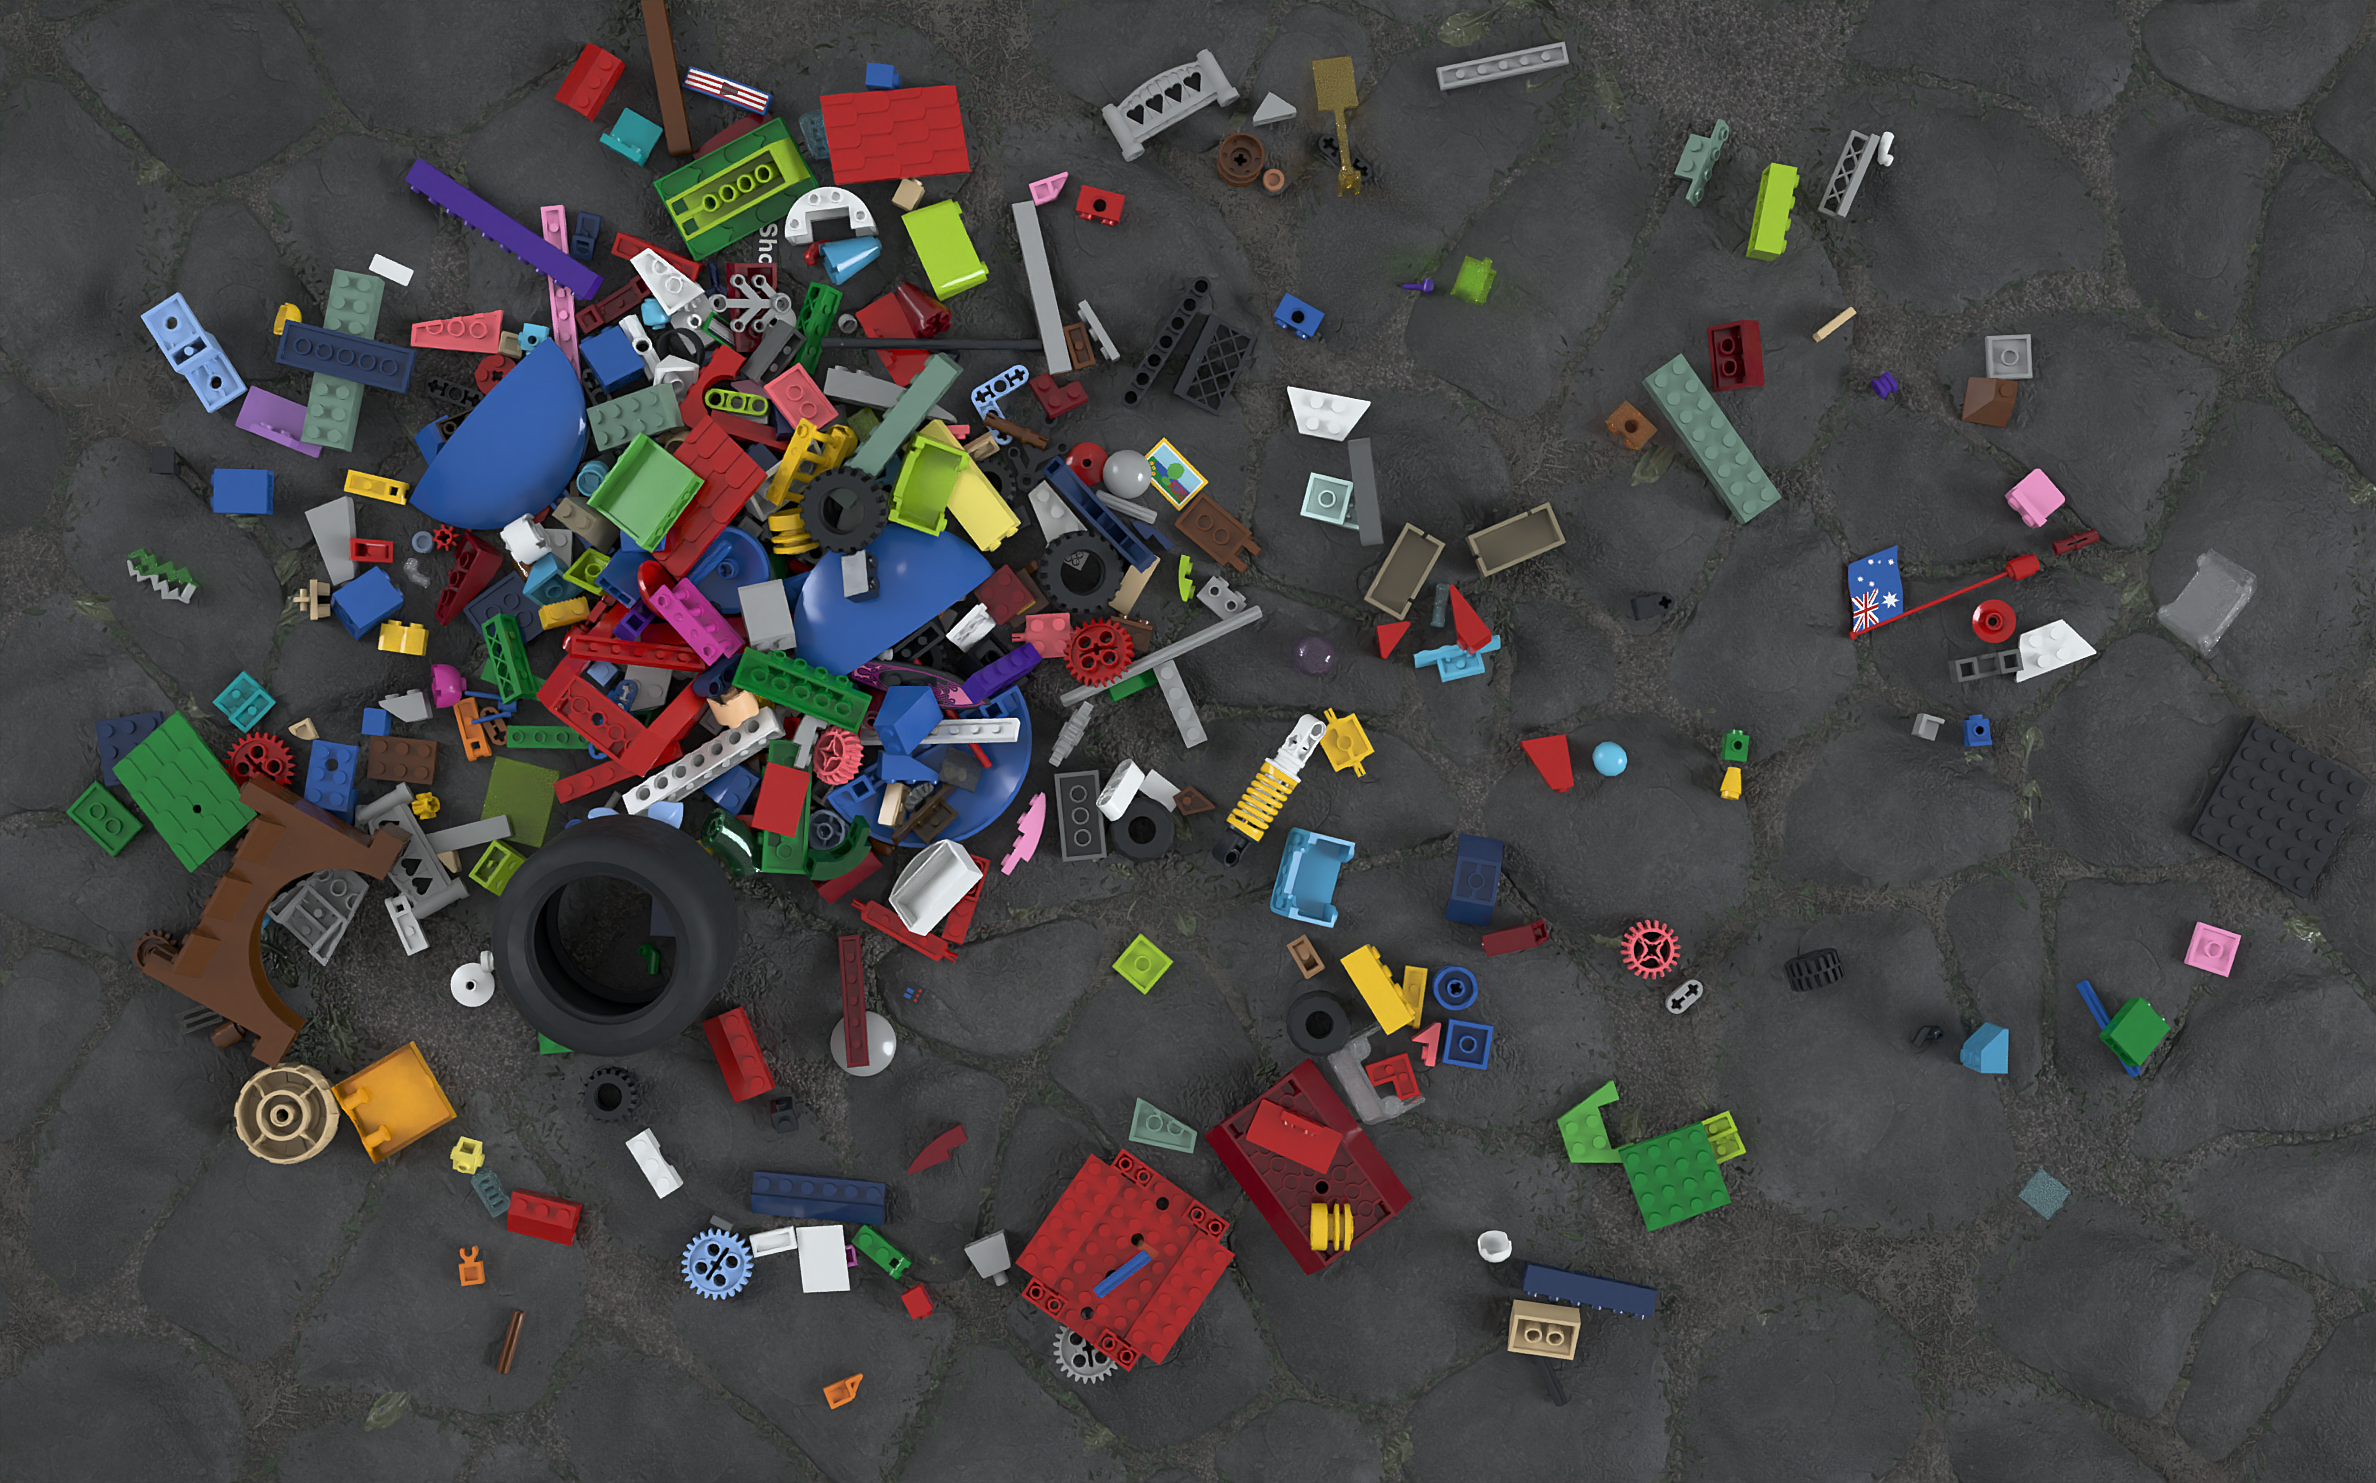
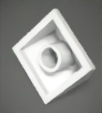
[653,355,699,403]

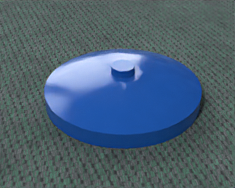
[684,525,771,614]

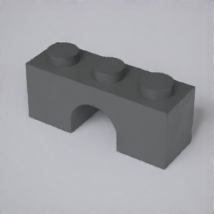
[1948,648,2024,683]

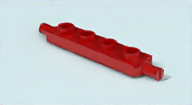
[851,898,958,963]

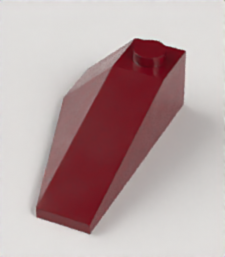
[726,262,777,352]

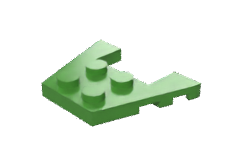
[1557,1080,1634,1163]

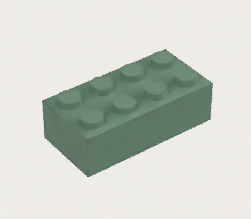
[586,383,684,452]

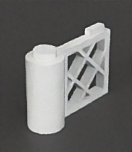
[946,603,997,653]

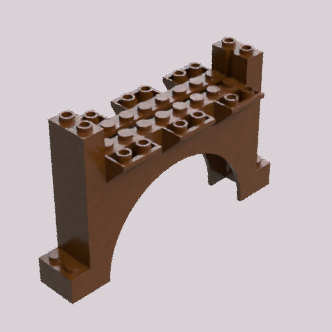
[142,774,413,1068]

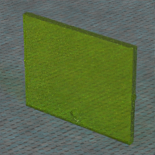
[480,756,561,848]

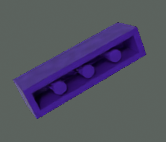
[961,642,1043,705]

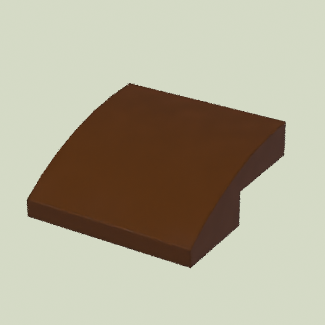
[1040,322,1096,378]

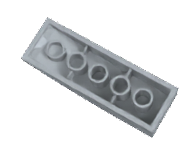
[823,366,958,425]

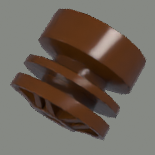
[1216,132,1265,187]

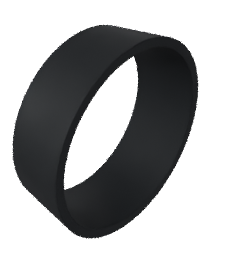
[657,328,705,367]

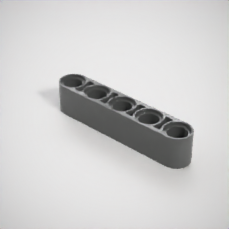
[1348,437,1384,547]

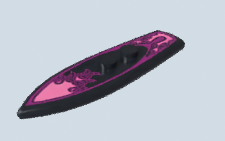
[848,657,991,710]

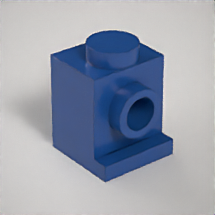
[1962,715,1992,747]

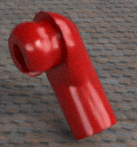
[804,238,830,266]

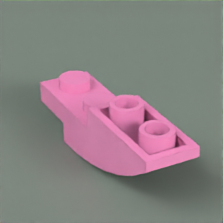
[1001,792,1047,876]

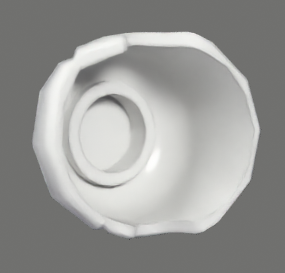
[1478,1230,1512,1263]

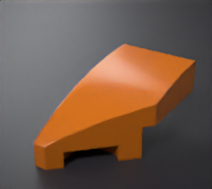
[822,1373,863,1409]

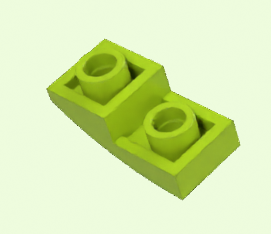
[1179,555,1196,603]

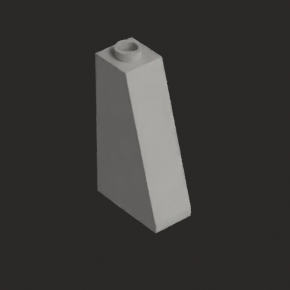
[305,496,360,588]

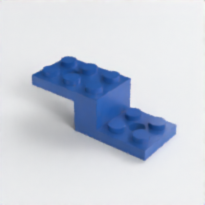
[304,739,360,826]

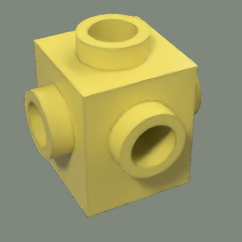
[450,1136,485,1174]

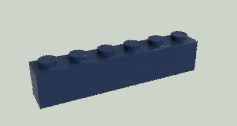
[1521,1261,1657,1319]

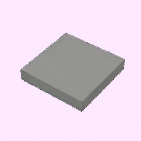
[1985,334,2033,380]

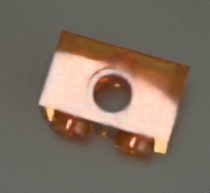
[1605,400,1658,451]

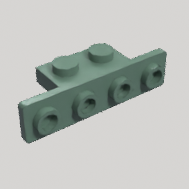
[1674,119,1729,207]

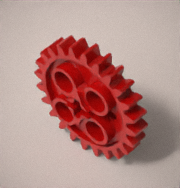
[1063,618,1135,688]
[224,732,298,790]

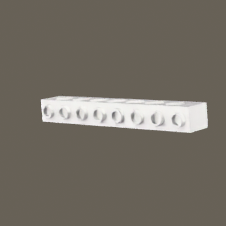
[622,706,786,817]

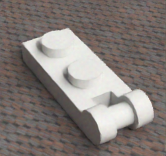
[385,892,430,956]

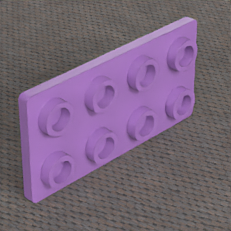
[235,386,322,458]

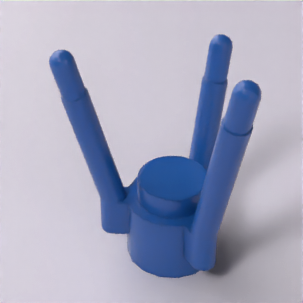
[465,691,517,724]

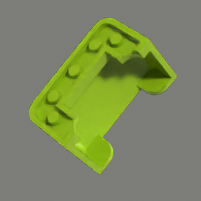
[901,199,989,301]
[886,430,970,537]

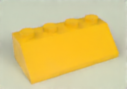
[1340,944,1416,1035]

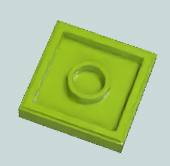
[1112,933,1173,995]

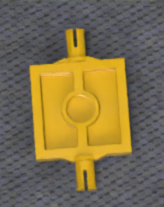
[1319,708,1375,777]

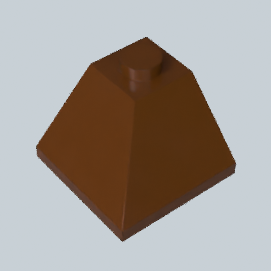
[1961,377,2018,428]

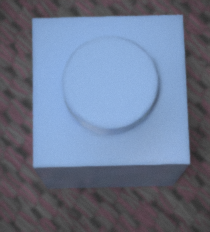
[587,661,623,687]

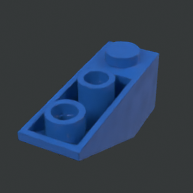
[876,750,946,784]

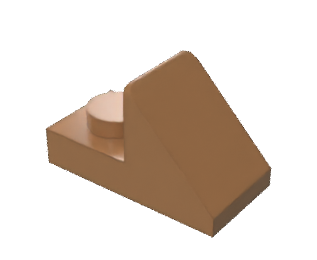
[1286,935,1325,979]

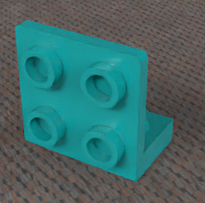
[599,108,663,168]

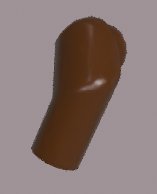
[868,836,896,856]

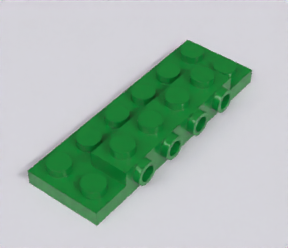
[731,646,872,734]
[757,739,814,874]

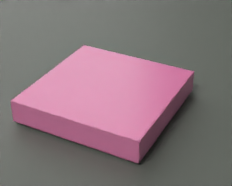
[2184,922,2241,977]

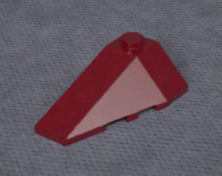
[435,531,503,626]

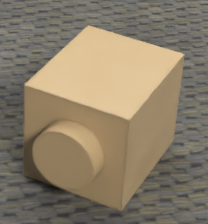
[892,178,925,212]

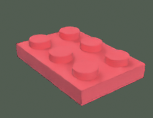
[763,363,839,431]

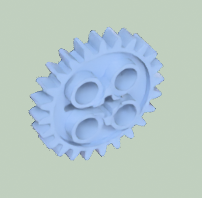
[681,1228,754,1300]

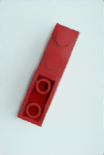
[941,854,991,945]

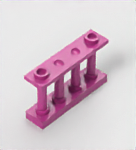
[649,577,746,666]

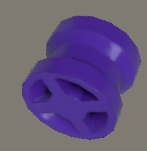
[1871,372,1898,399]

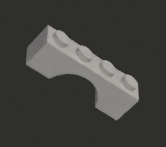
[1153,659,1208,748]

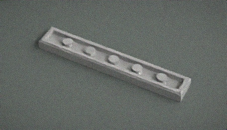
[1436,41,1569,91]

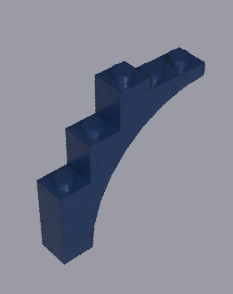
[1041,456,1157,574]

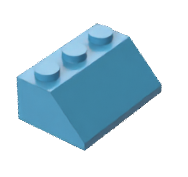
[1960,1022,2009,1074]

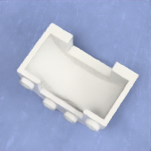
[785,187,879,246]

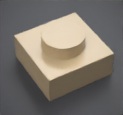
[497,331,522,359]

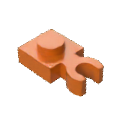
[459,1245,485,1286]

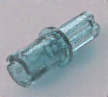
[1431,583,1449,628]

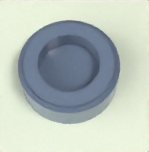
[412,531,436,553]

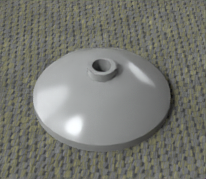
[831,1011,896,1076]

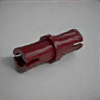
[2052,528,2099,556]

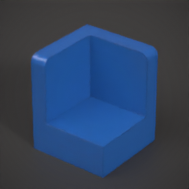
[362,708,392,736]

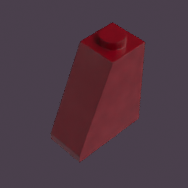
[1481,918,1549,957]

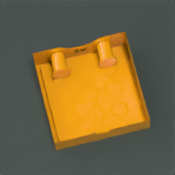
[331,1041,457,1164]

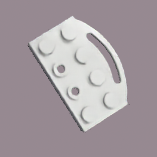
[889,839,983,936]

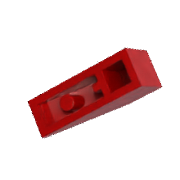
[1449,584,1492,656]

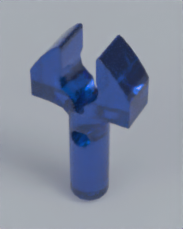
[705,262,728,305]

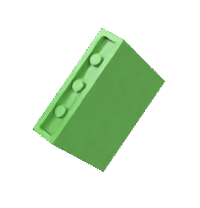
[587,432,705,553]

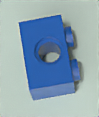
[865,63,901,92]
[1273,293,1324,340]

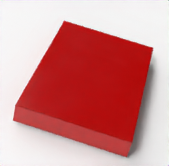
[750,762,811,838]

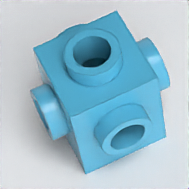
[518,323,552,355]

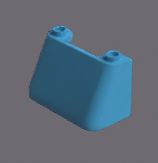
[1270,827,1355,928]

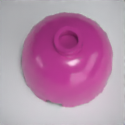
[431,664,467,708]

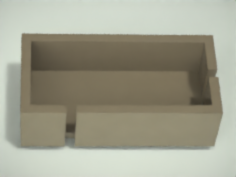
[1465,502,1566,578]
[1362,523,1445,622]

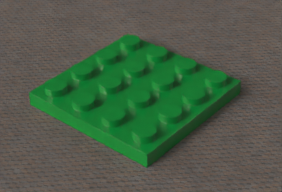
[1618,1121,1731,1232]

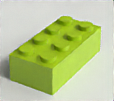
[1746,163,1799,262]

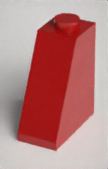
[1520,734,1574,793]

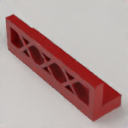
[611,232,706,283]
[710,409,791,455]

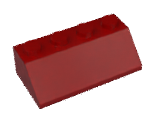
[701,1005,776,1103]

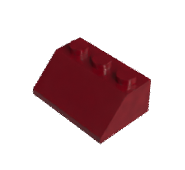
[1707,320,1765,393]
[812,847,883,904]

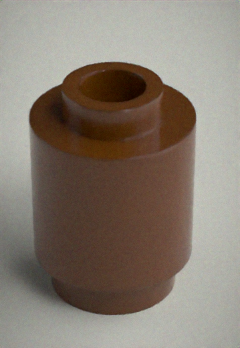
[211,1020,247,1049]

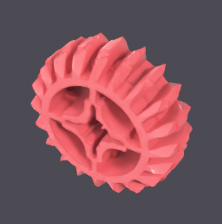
[811,725,864,785]
[1621,920,1680,979]

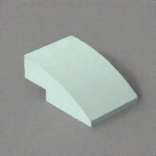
[1300,472,1359,531]

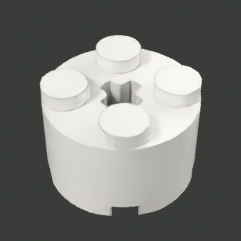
[500,513,552,565]

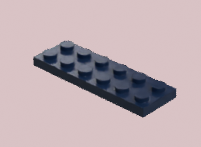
[275,319,417,395]

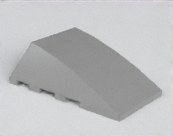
[266,869,370,966]

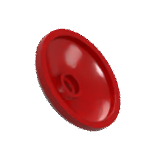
[637,560,676,621]

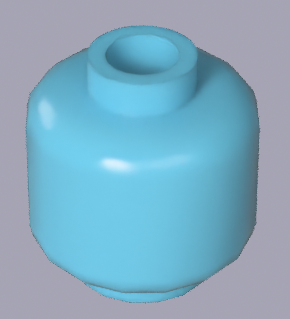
[641,297,672,330]

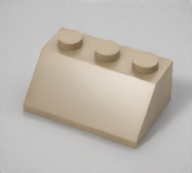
[1508,1300,1581,1360]

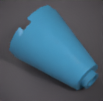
[818,235,882,286]

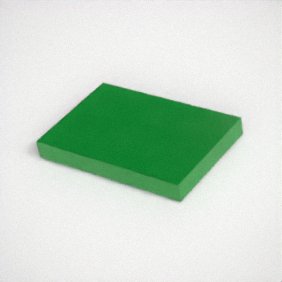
[66,780,146,857]

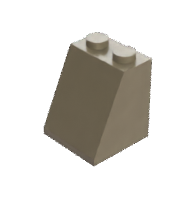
[552,497,620,555]

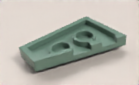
[1129,1097,1197,1154]

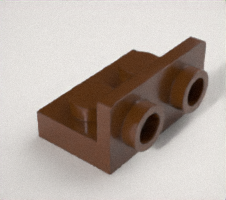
[1105,613,1153,653]

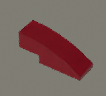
[908,1123,968,1175]

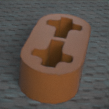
[480,707,508,745]

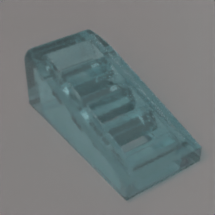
[798,110,830,161]
[471,1167,510,1218]

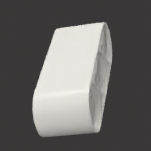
[1096,759,1145,821]

